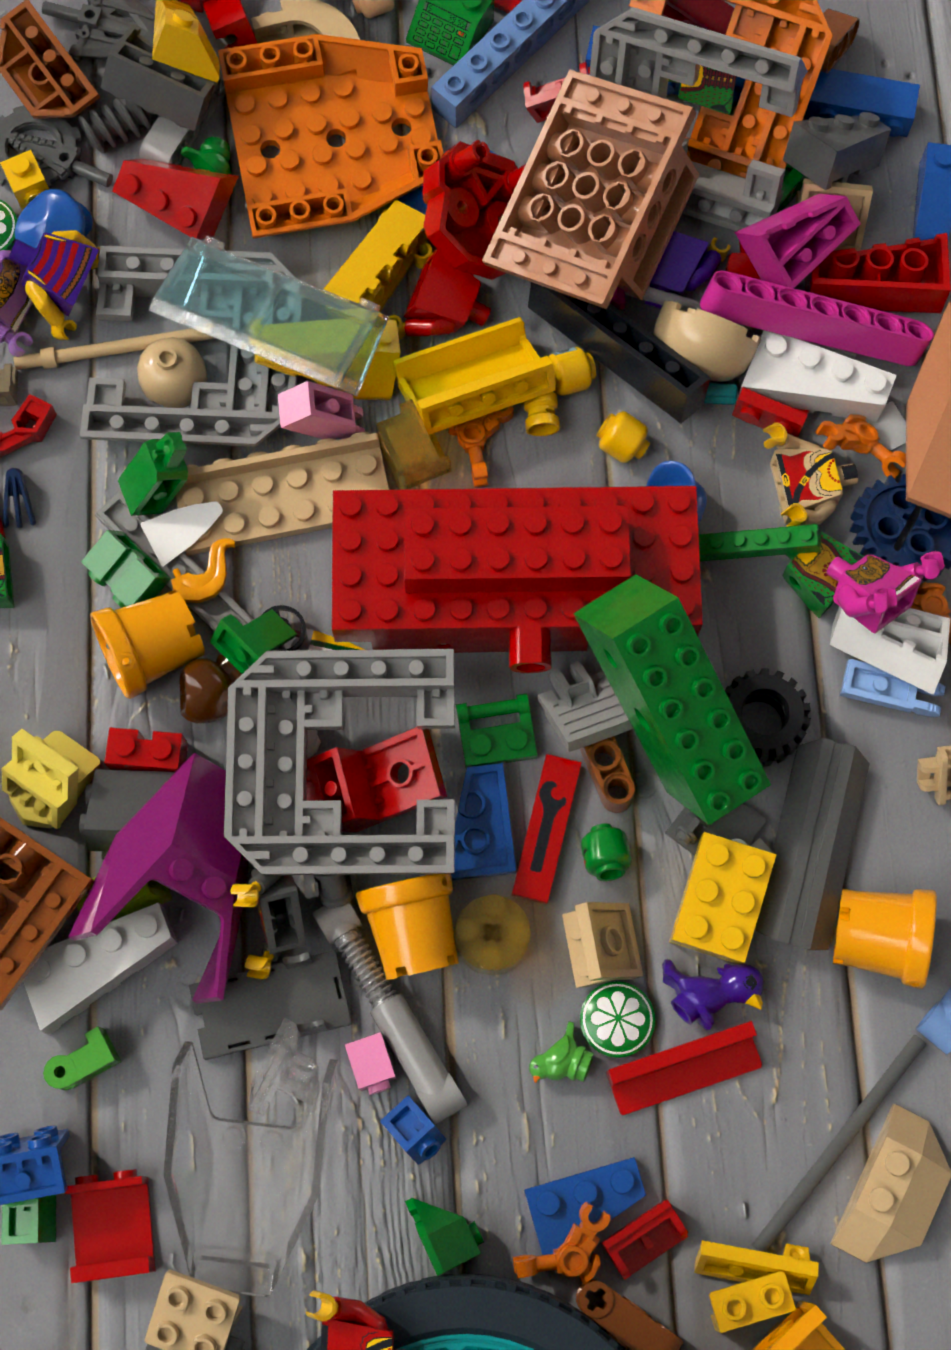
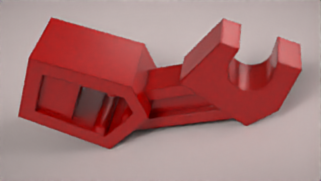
[0,394,57,458]

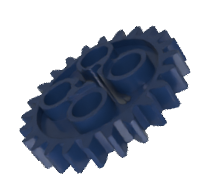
[849,474,951,582]

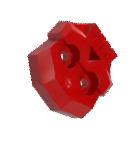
[423,140,526,280]

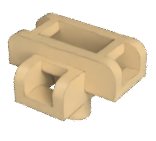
[917,746,951,805]

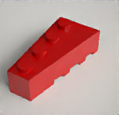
[804,233,951,314]

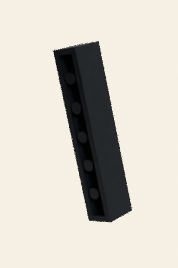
[528,282,711,424]

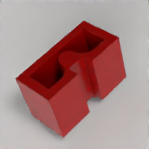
[104,727,188,772]

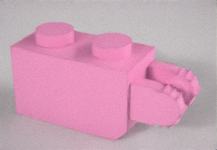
[278,381,365,440]

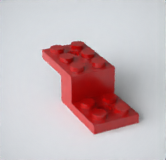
[306,727,448,833]

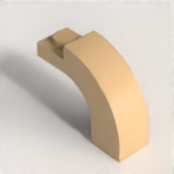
[251,0,360,43]

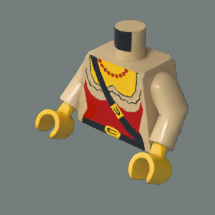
[763,423,858,527]

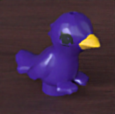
[662,959,764,1031]

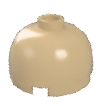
[137,337,208,408]

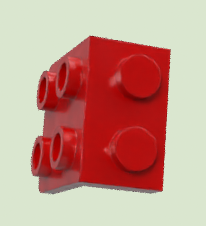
[732,387,810,438]

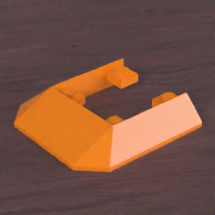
[629,0,833,178]

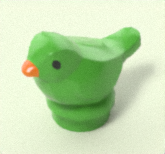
[529,1021,594,1083]

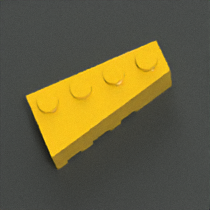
[322,200,428,321]

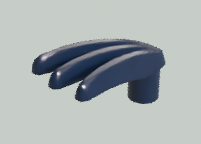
[3,468,36,529]

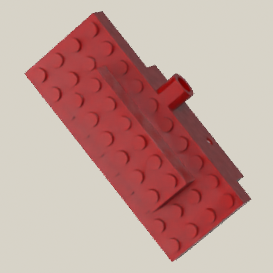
[332,486,703,673]

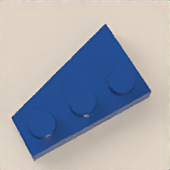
[451,763,516,881]
[524,1157,646,1255]

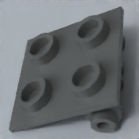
[665,803,768,856]

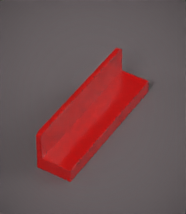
[606,1021,762,1115]

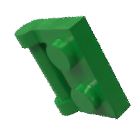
[456,693,538,769]

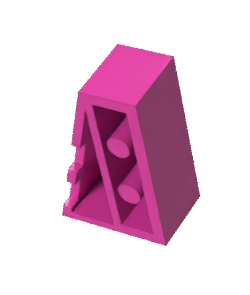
[734,193,861,288]

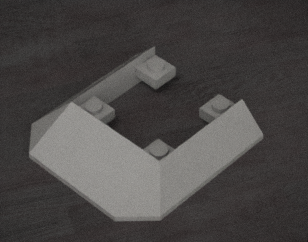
[589,7,808,231]
[80,245,304,447]
[224,649,456,875]

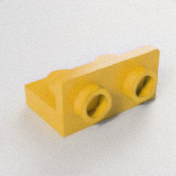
[709,1271,796,1333]

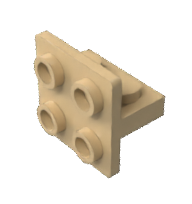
[145,1269,243,1350]

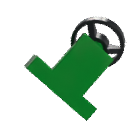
[210,605,307,674]

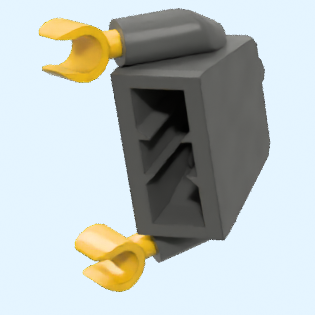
[230,869,306,979]

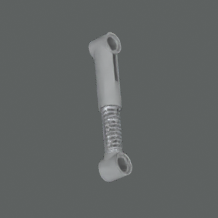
[312,903,468,1125]

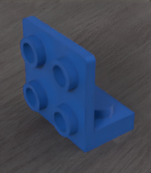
[0,1125,70,1205]

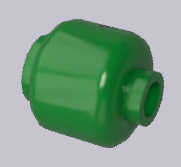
[580,823,632,881]

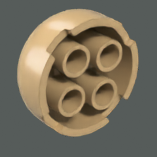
[654,301,761,382]

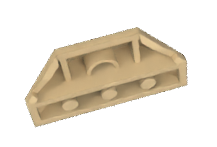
[830,1104,951,1263]

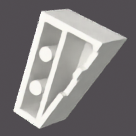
[830,606,950,695]

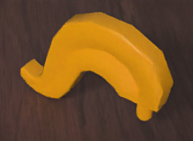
[171,538,236,603]

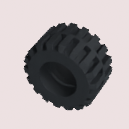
[725,668,811,767]

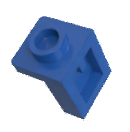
[380,1095,446,1165]

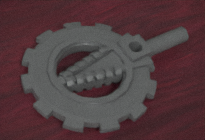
[0,105,113,189]

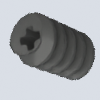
[78,98,153,153]

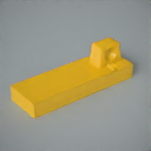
[694,1240,819,1295]

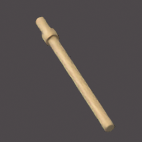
[14,324,220,370]

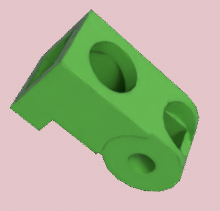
[43,1026,122,1090]

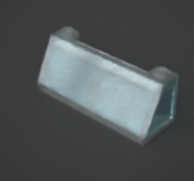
[149,236,389,396]

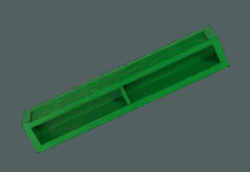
[699,524,821,562]

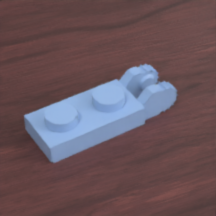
[840,659,946,717]

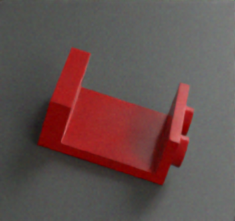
[64,1169,156,1283]

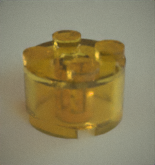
[455,894,531,975]

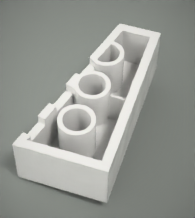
[736,330,897,422]
[23,902,178,1035]

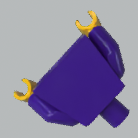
[644,231,731,310]

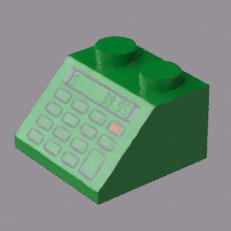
[406,0,494,66]

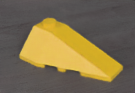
[152,0,220,83]

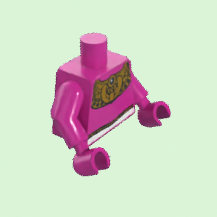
[827,551,945,634]

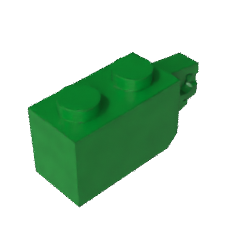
[118,432,188,516]

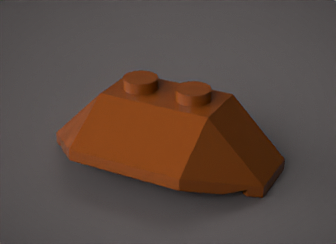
[0,0,100,119]

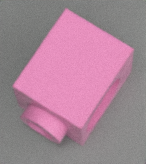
[345,1032,397,1095]

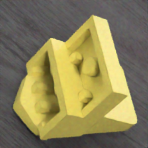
[1,729,100,829]

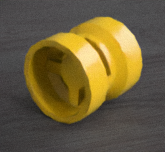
[523,392,560,436]

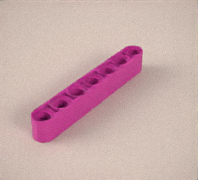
[700,270,934,366]

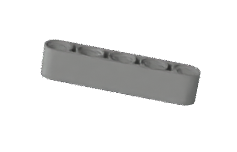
[139,34,237,165]

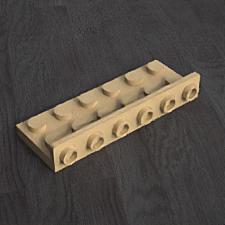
[176,432,389,556]

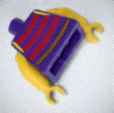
[8,230,100,340]

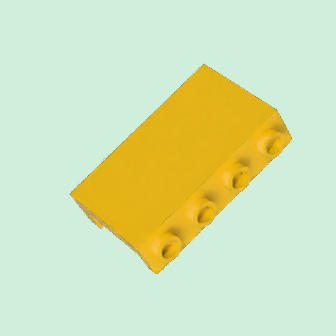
[393,317,556,436]

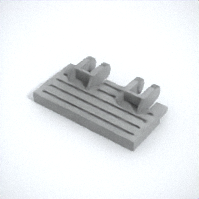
[538,661,633,753]

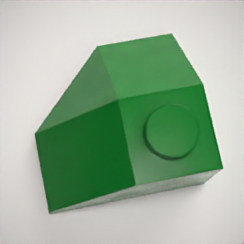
[405,1198,484,1276]

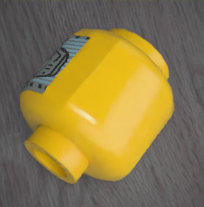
[548,347,596,396]

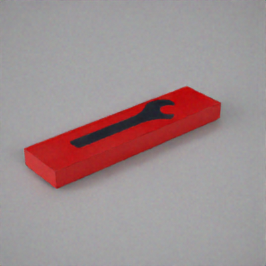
[511,754,582,905]

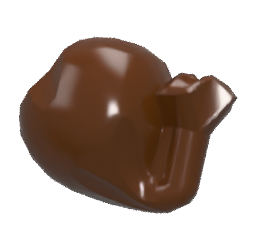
[179,654,242,723]

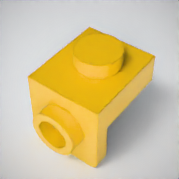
[0,150,49,211]

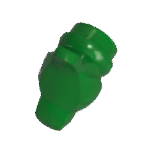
[181,137,233,193]

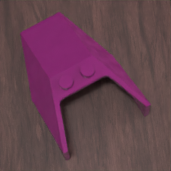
[68,753,249,1004]

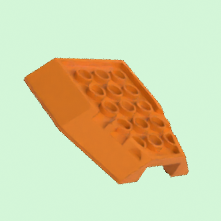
[218,34,444,239]

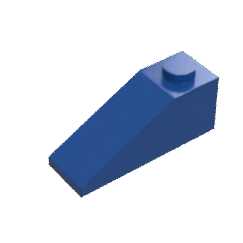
[913,142,951,241]

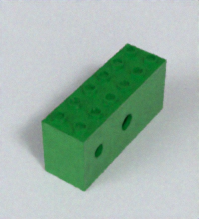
[573,574,771,825]

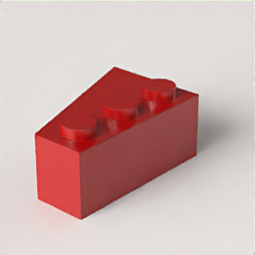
[112,158,239,240]

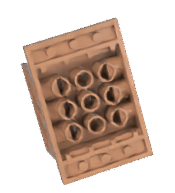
[482,69,700,309]

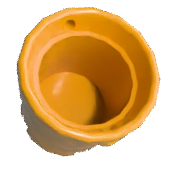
[90,589,205,699]
[356,874,459,980]
[833,889,937,989]

